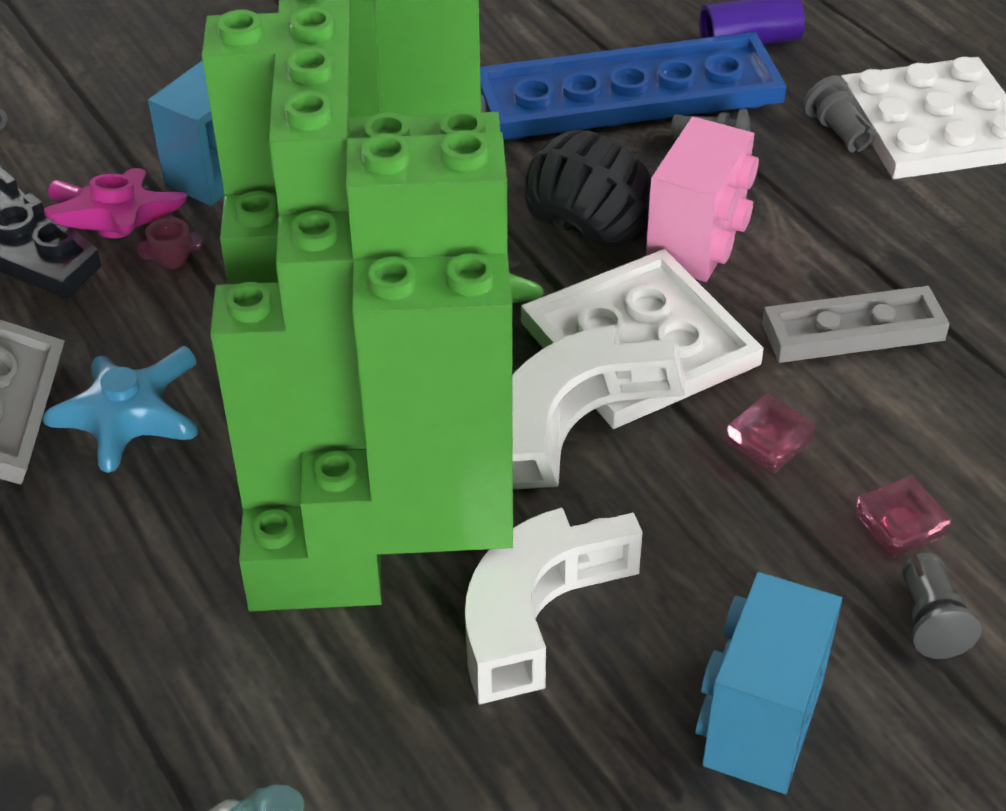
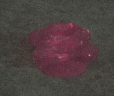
[137,217,203,269]

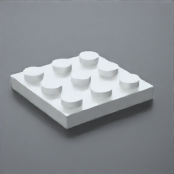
[841,57,1006,179]
[521,249,764,429]

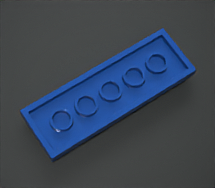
[480,32,786,140]

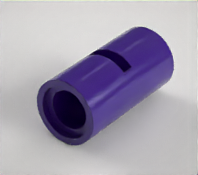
[699,0,805,45]

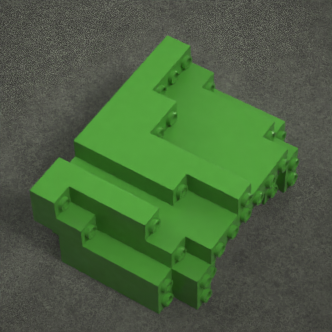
[202,0,513,611]

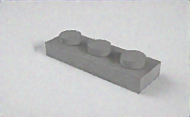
[762,286,949,363]

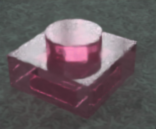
[726,393,816,473]
[856,475,951,558]

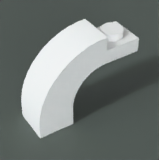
[512,325,685,490]
[465,508,642,705]

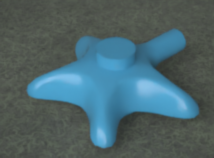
[42,346,198,472]

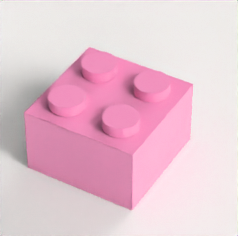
[646,116,759,282]

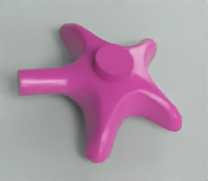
[44,168,188,238]

